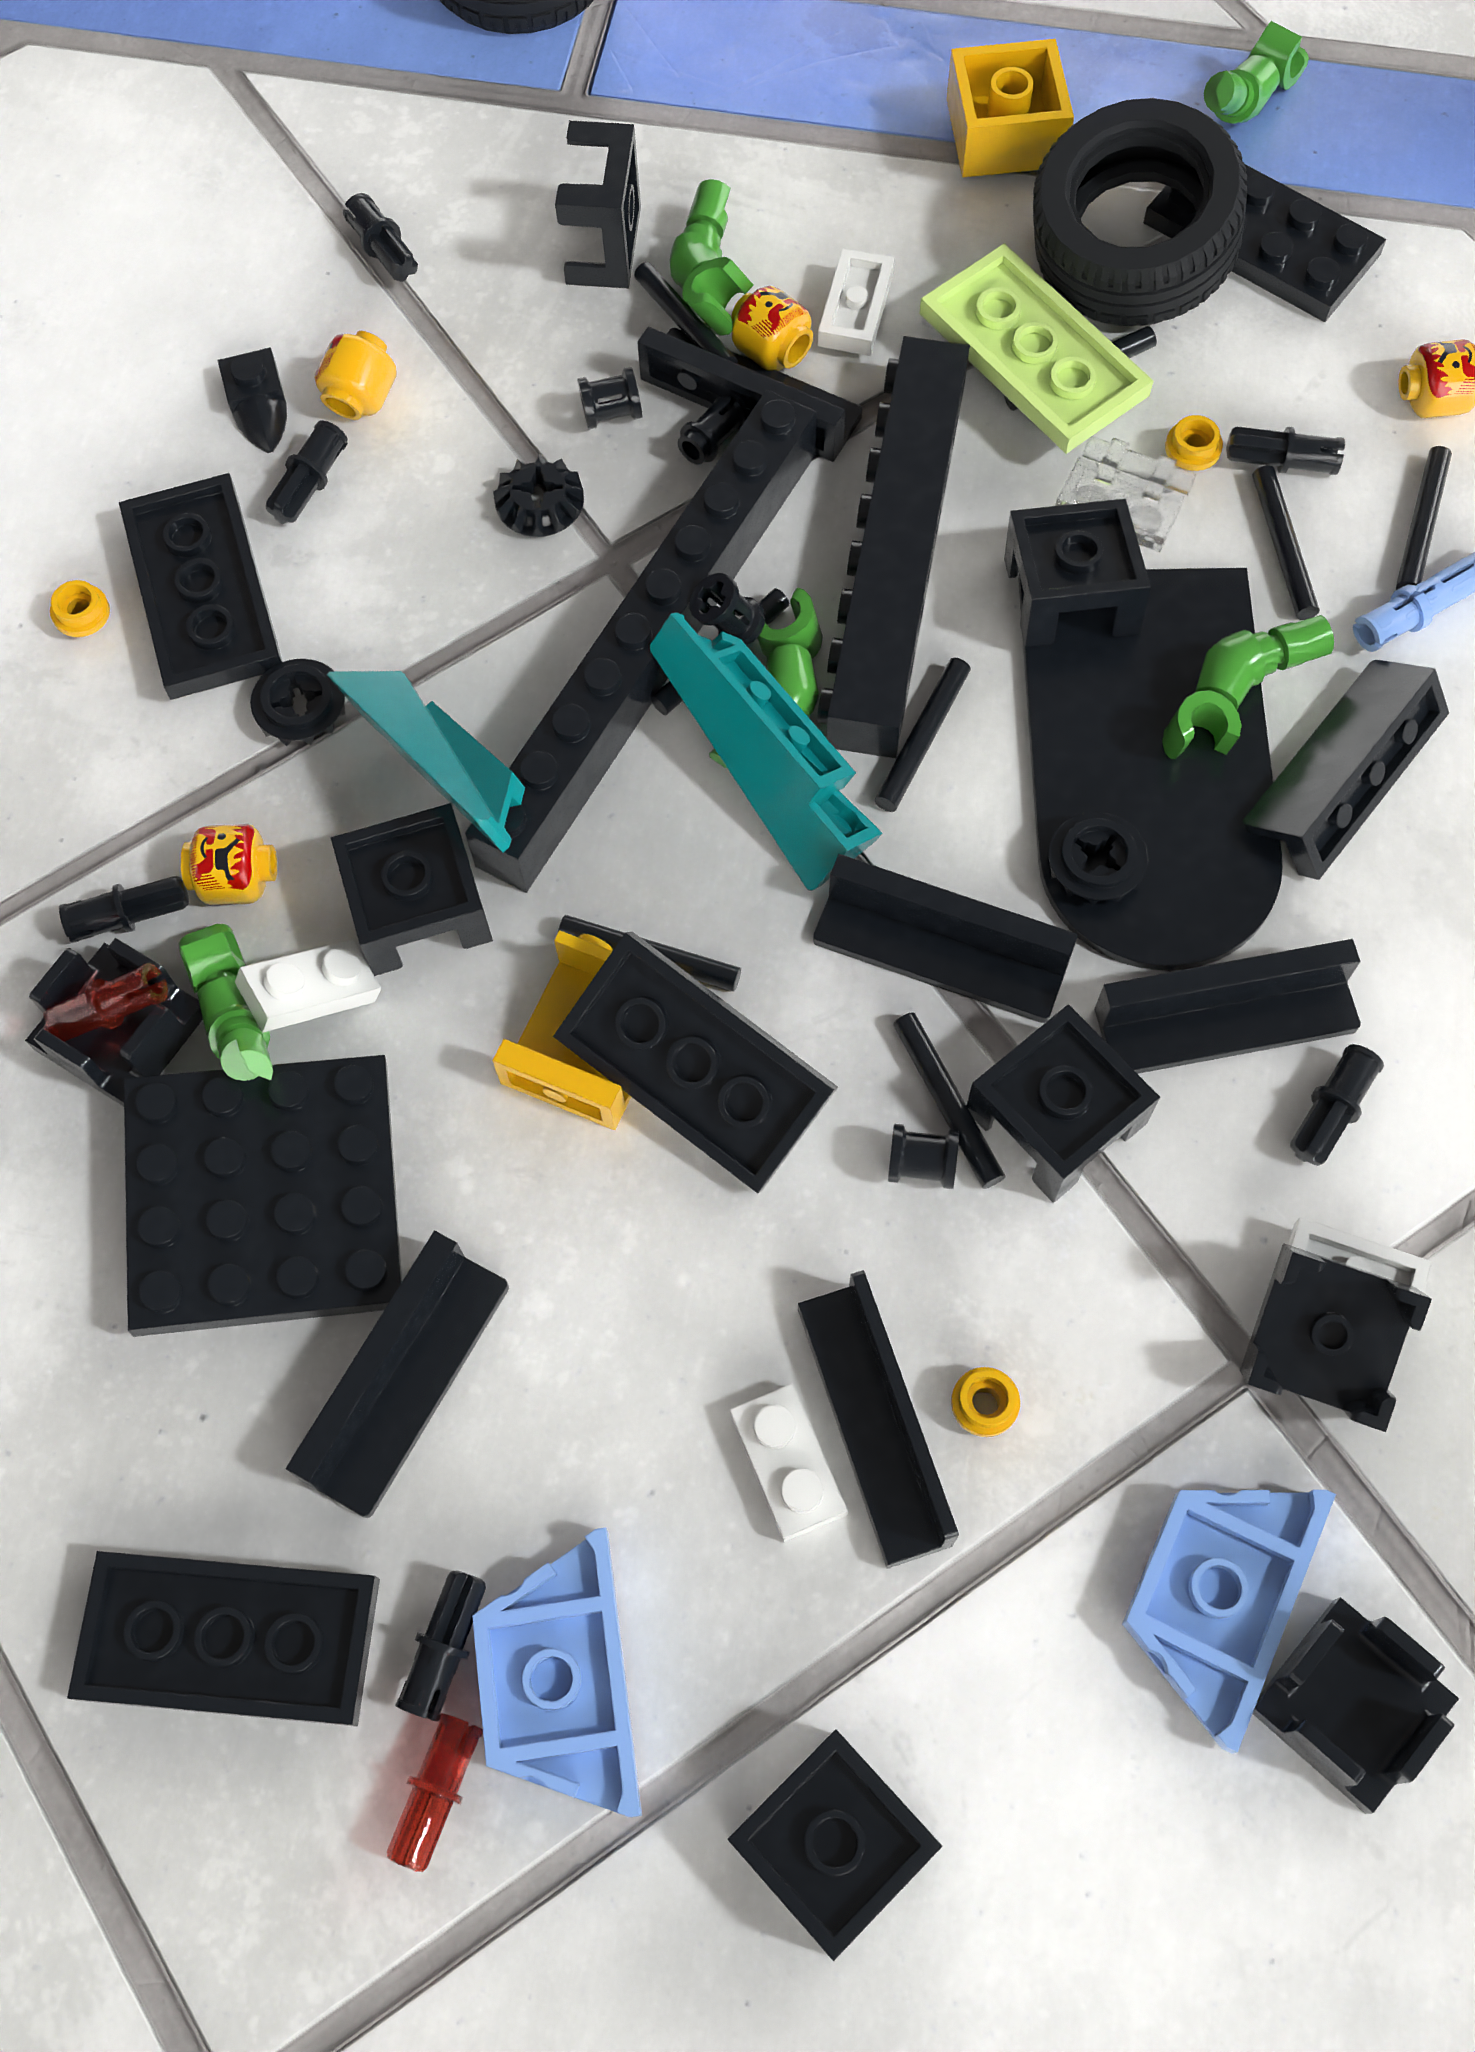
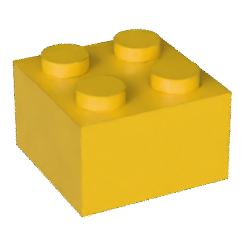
[946,39,1074,178]

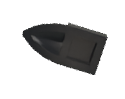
[217,347,287,453]

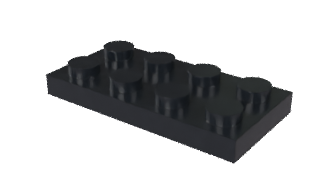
[1143,164,1387,322]
[119,473,283,700]
[553,932,838,1194]
[67,1551,380,1727]

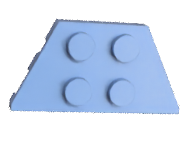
[1122,1490,1336,1754]
[472,1527,642,1818]

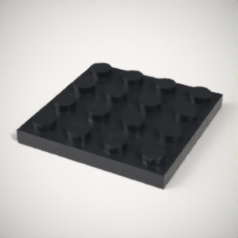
[124,1055,402,1337]

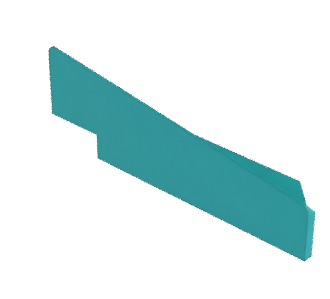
[650,612,883,891]
[327,671,525,853]

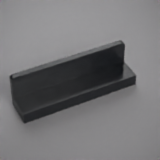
[637,326,863,462]
[1243,660,1449,880]
[813,854,1078,1023]
[1094,939,1361,1074]
[285,1230,509,1518]
[798,1270,959,1569]

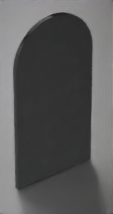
[1018,568,1283,972]

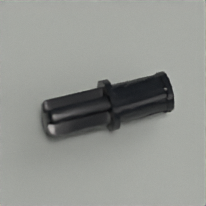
[343,193,418,282]
[266,420,348,524]
[1226,426,1345,475]
[59,876,189,943]
[1290,1044,1384,1166]
[395,1571,486,1722]

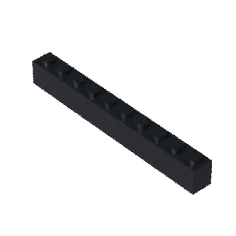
[465,390,817,893]

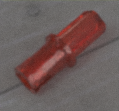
[43,963,168,1042]
[387,1713,483,1872]

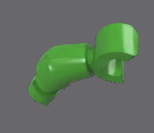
[1204,21,1309,124]
[669,179,754,336]
[709,588,823,768]
[1162,615,1334,759]
[178,924,273,1081]

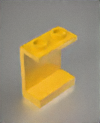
[492,930,631,1130]

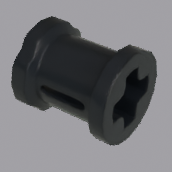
[577,367,643,430]
[689,573,765,644]
[888,1124,959,1189]

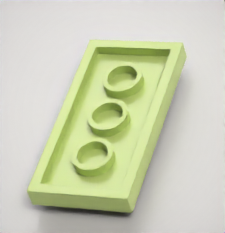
[919,243,1153,454]

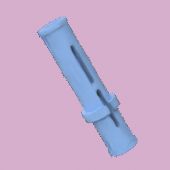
[1353,552,1475,652]

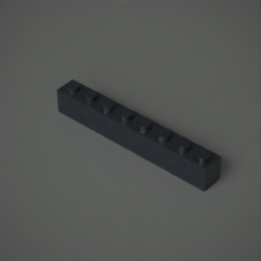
[817,336,970,759]

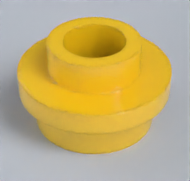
[1165,415,1223,471]
[50,580,110,637]
[951,1367,1020,1437]

